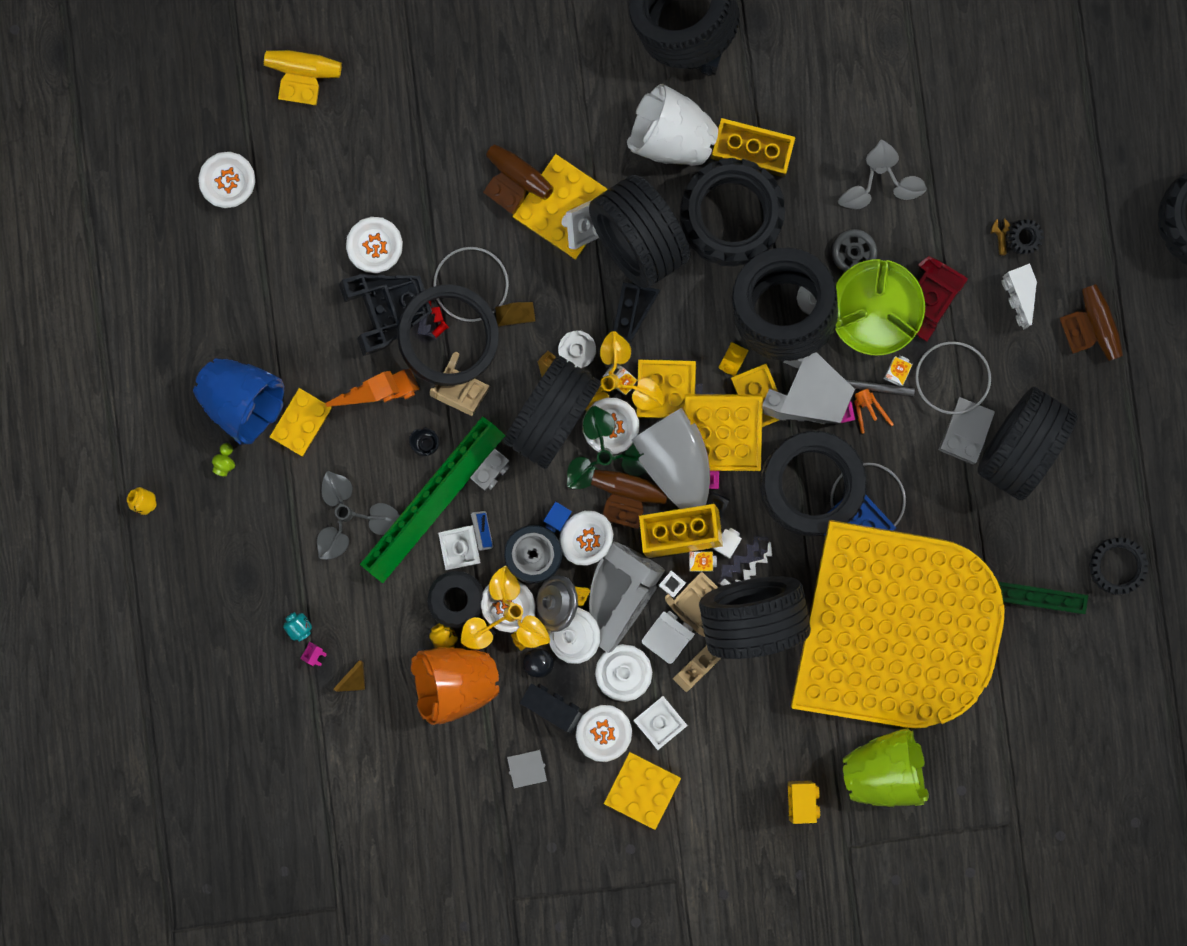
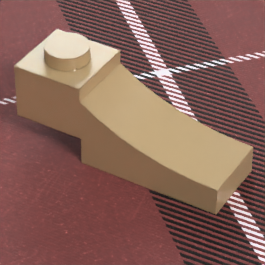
[673,645,721,692]

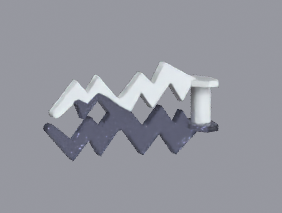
[717,536,772,586]

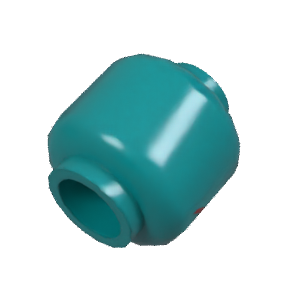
[283,612,312,642]

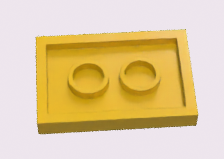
[731,364,779,427]
[270,388,332,457]

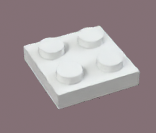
[634,696,688,750]

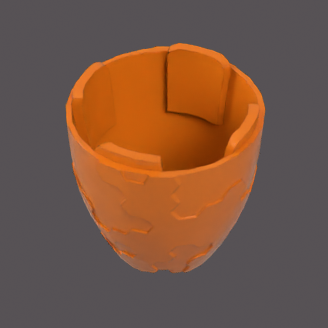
[411,647,499,725]

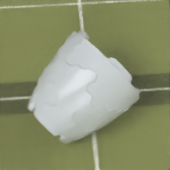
[627,84,718,166]

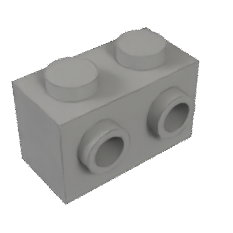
[470,448,510,491]

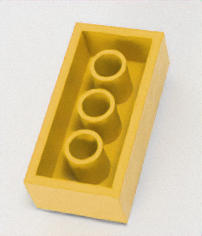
[711,118,795,177]
[639,504,723,558]

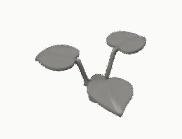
[838,139,927,209]

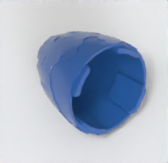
[193,358,284,445]

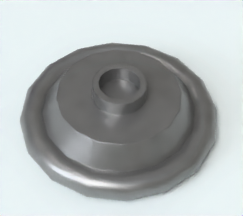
[536,575,578,632]

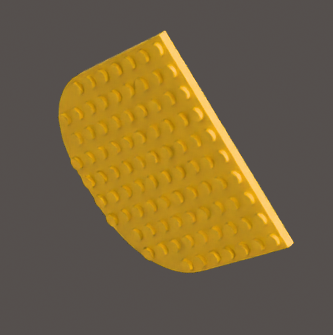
[791,520,1004,728]

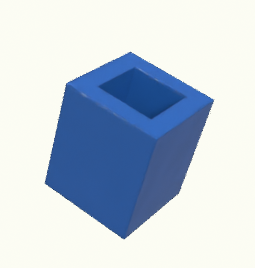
[544,501,572,533]

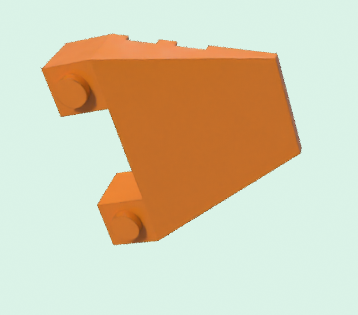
[325,369,420,407]

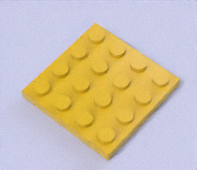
[513,154,608,260]
[685,394,763,471]

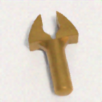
[990,219,1010,256]

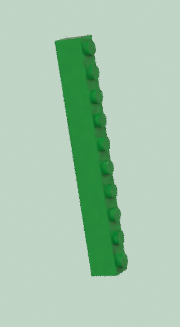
[360,416,505,583]

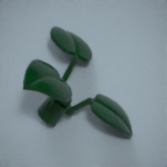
[567,405,647,489]

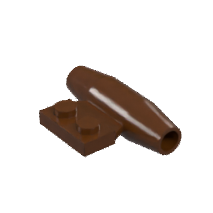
[483,144,554,214]
[1059,284,1123,361]
[591,470,667,529]

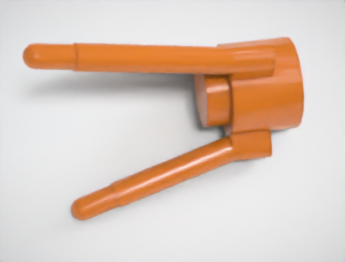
[853,389,894,434]

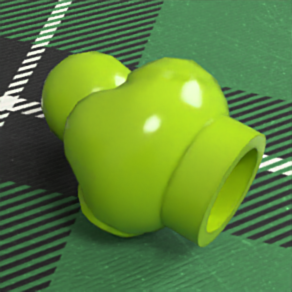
[212,443,235,476]

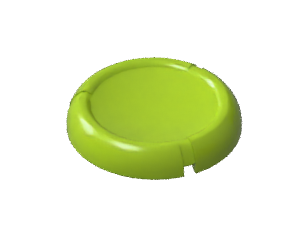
[835,259,925,355]

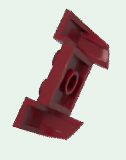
[916,256,968,342]

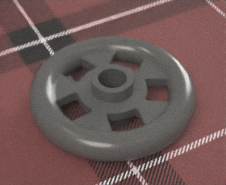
[832,229,877,272]

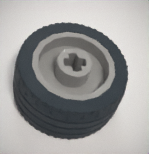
[504,525,562,583]

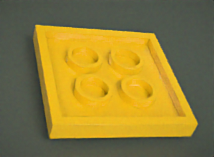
[637,360,696,418]
[604,752,681,830]

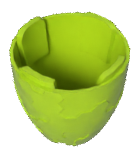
[843,728,929,807]

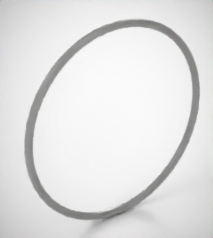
[433,247,509,322]
[915,342,991,414]
[830,463,906,526]

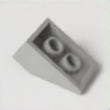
[938,397,995,464]

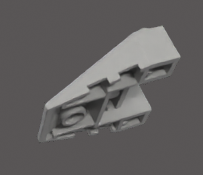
[762,352,855,424]

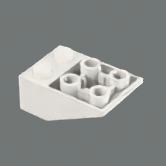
[1002,264,1037,330]

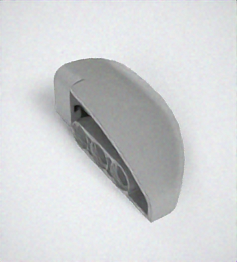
[631,408,710,509]
[589,542,665,653]

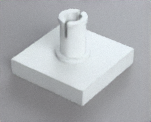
[561,200,599,250]

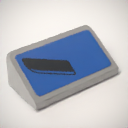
[471,511,493,551]

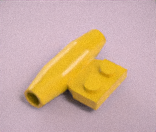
[264,50,342,105]

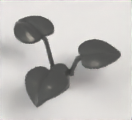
[317,471,400,560]

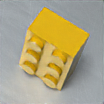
[788,781,820,824]

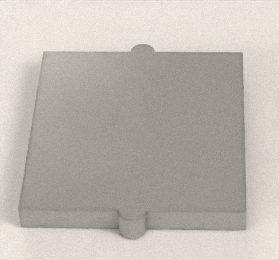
[507,750,547,788]

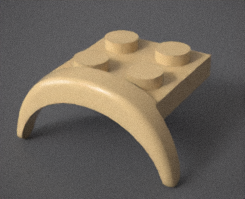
[430,352,490,416]
[665,571,718,637]

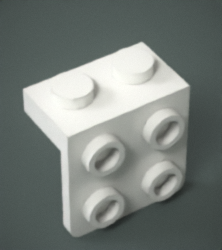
[642,611,695,664]

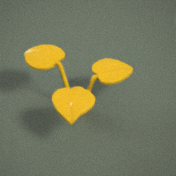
[585,331,664,410]
[461,566,550,649]

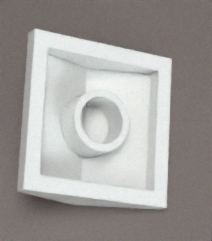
[438,525,480,570]

